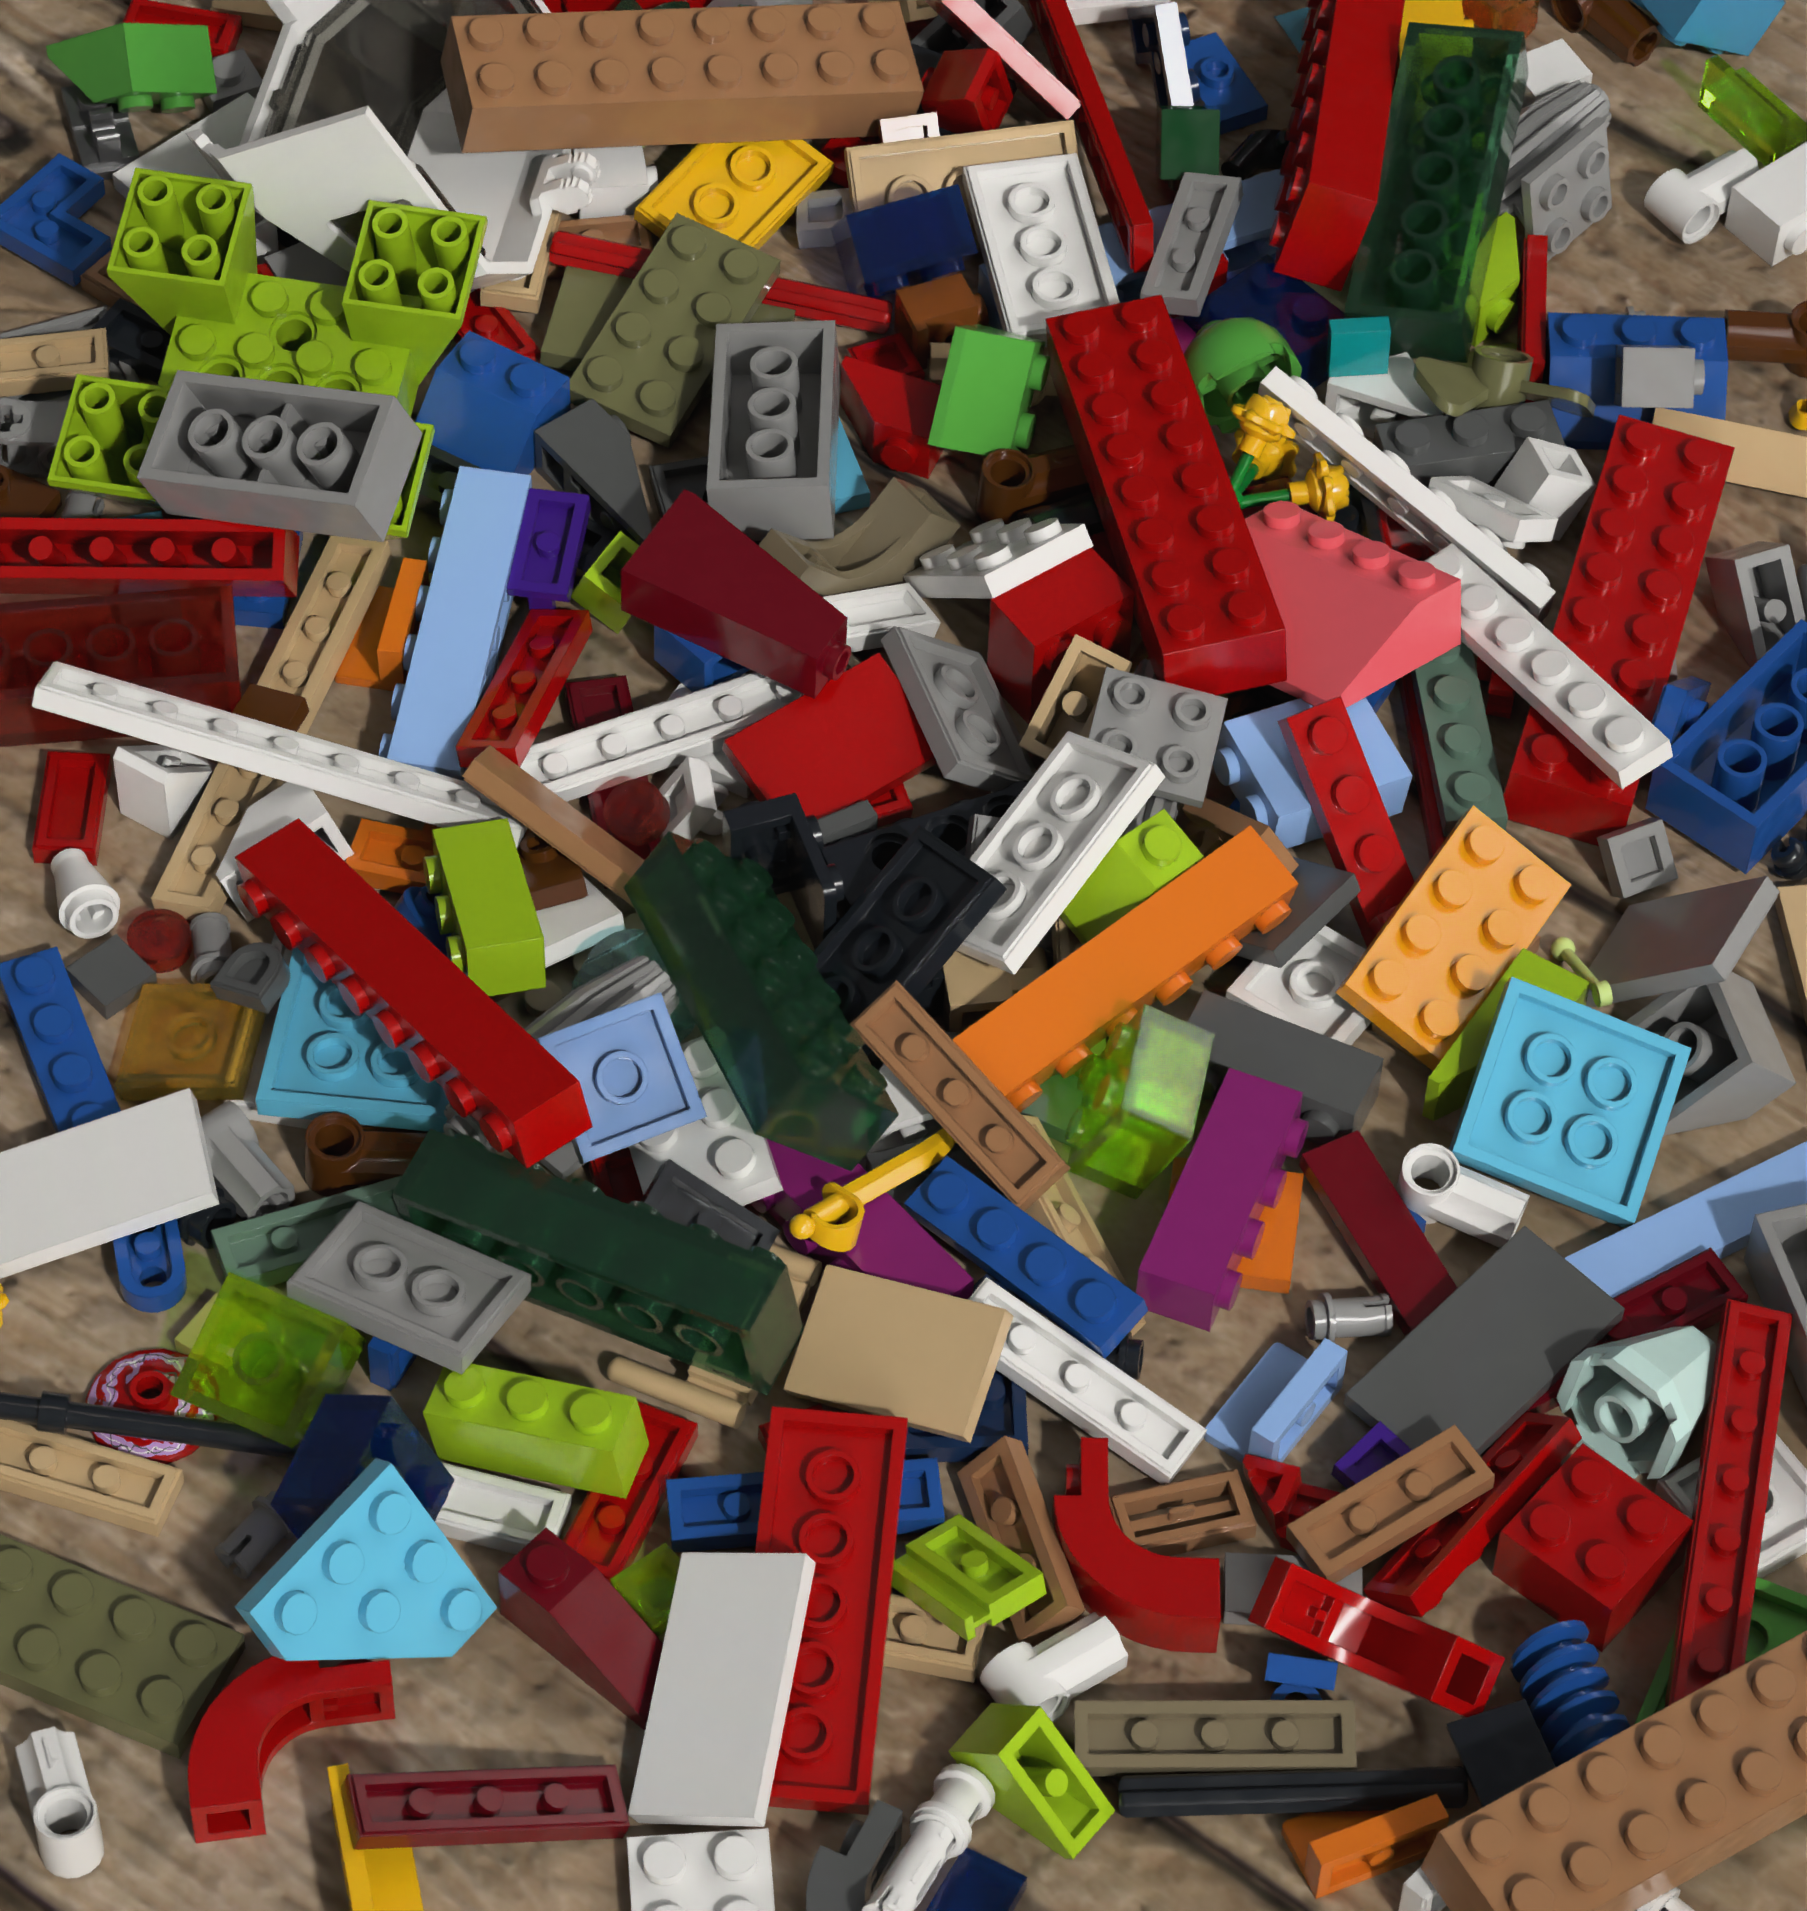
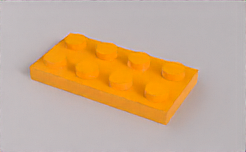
[1335,805,1571,1071]

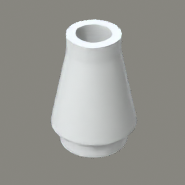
[50,848,120,939]

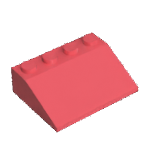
[1245,500,1461,708]

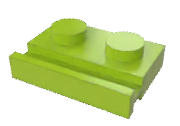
[892,1514,1047,1641]

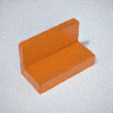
[334,557,430,691]
[1281,1794,1449,1899]

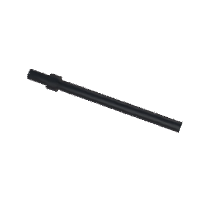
[0,1391,394,1469]

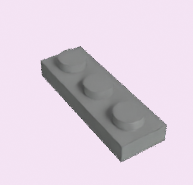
[1140,172,1243,317]

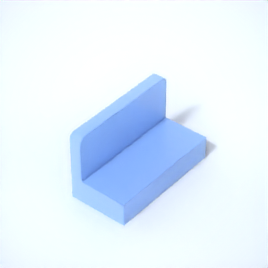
[1204,1338,1348,1463]

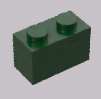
[1156,105,1220,191]

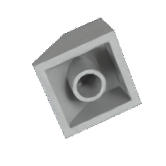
[1625,971,1796,1136]

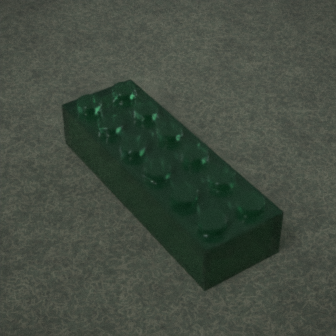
[1344,22,1529,363]
[623,831,899,1171]
[392,1129,804,1395]

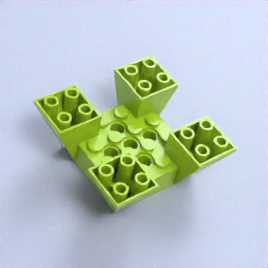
[47,168,488,540]

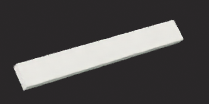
[32,661,527,848]

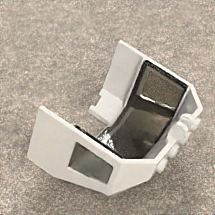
[185,0,601,290]

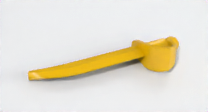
[789,1128,956,1252]

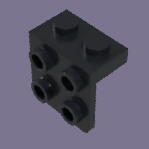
[722,793,844,949]

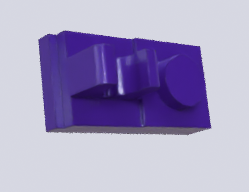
[507,488,591,610]

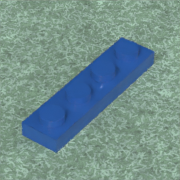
[0,947,121,1133]
[904,1156,1148,1359]
[666,1458,945,1553]

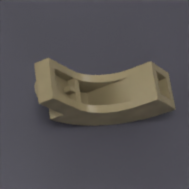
[759,477,961,597]

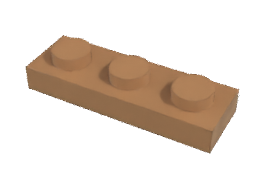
[1286,1425,1495,1583]
[957,1435,1085,1647]

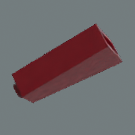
[621,489,851,699]

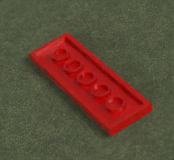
[755,1406,908,1815]

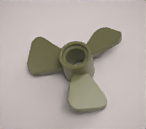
[1413,343,1596,418]

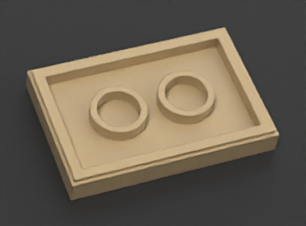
[783,1264,1014,1443]

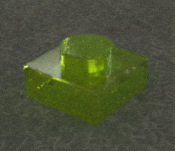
[611,1543,681,1637]

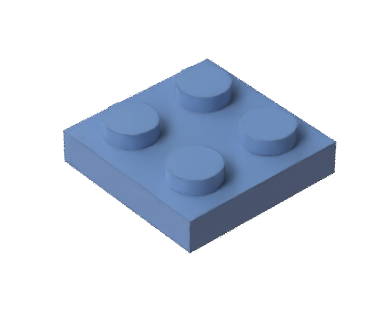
[535,992,707,1164]

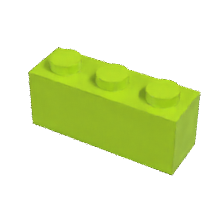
[423,818,546,996]
[423,1363,649,1499]

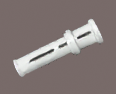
[861,1764,995,1911]

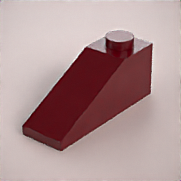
[498,1528,663,1731]

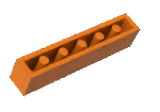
[952,825,1299,1112]

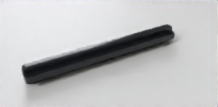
[1118,1766,1468,1818]

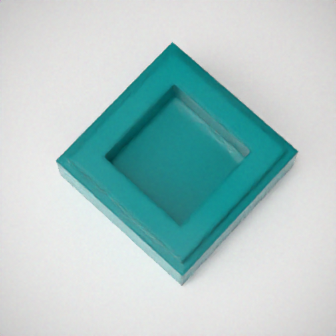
[1326,316,1391,377]

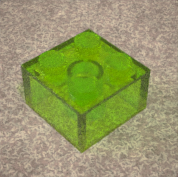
[1065,1004,1215,1200]

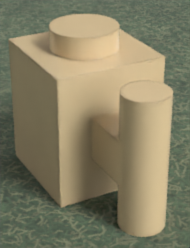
[941,947,1049,1033]

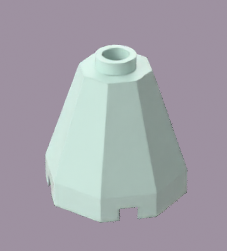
[1556,1326,1716,1479]

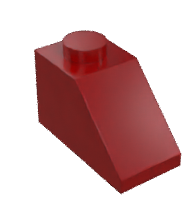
[920,48,1014,134]
[840,356,945,479]

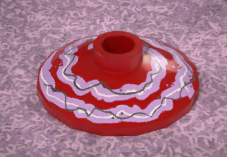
[85,1349,220,1465]

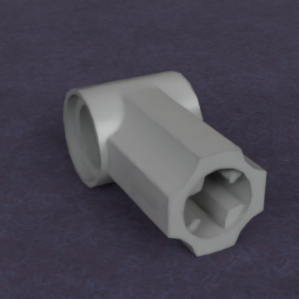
[201,1100,295,1221]

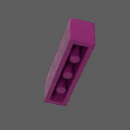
[1136,1068,1309,1332]
[750,1109,974,1300]

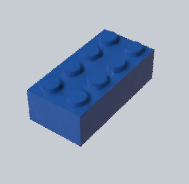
[1645,619,1807,874]

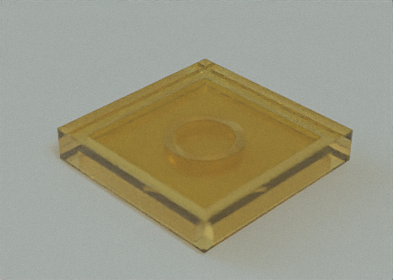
[114,983,266,1100]

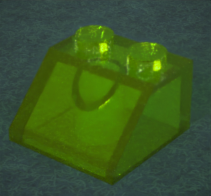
[170,1272,367,1449]

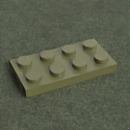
[570,213,781,449]
[0,1534,245,1759]

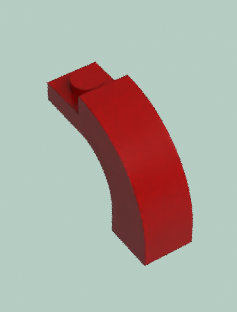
[1052,1437,1221,1653]
[1247,1557,1505,1718]
[188,1656,396,1843]

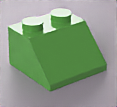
[46,23,217,113]
[928,324,1051,456]

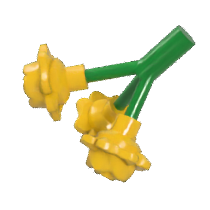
[1230,393,1350,521]

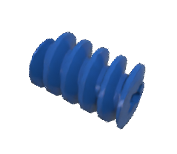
[1510,1620,1630,1767]

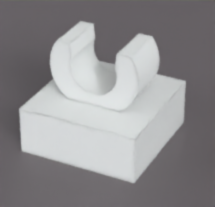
[656,756,729,847]

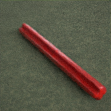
[549,230,893,335]

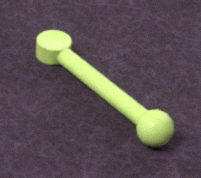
[1550,937,1613,1008]

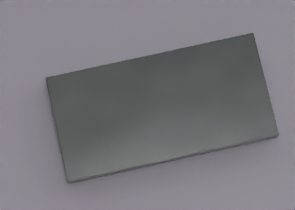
[1344,1226,1625,1456]

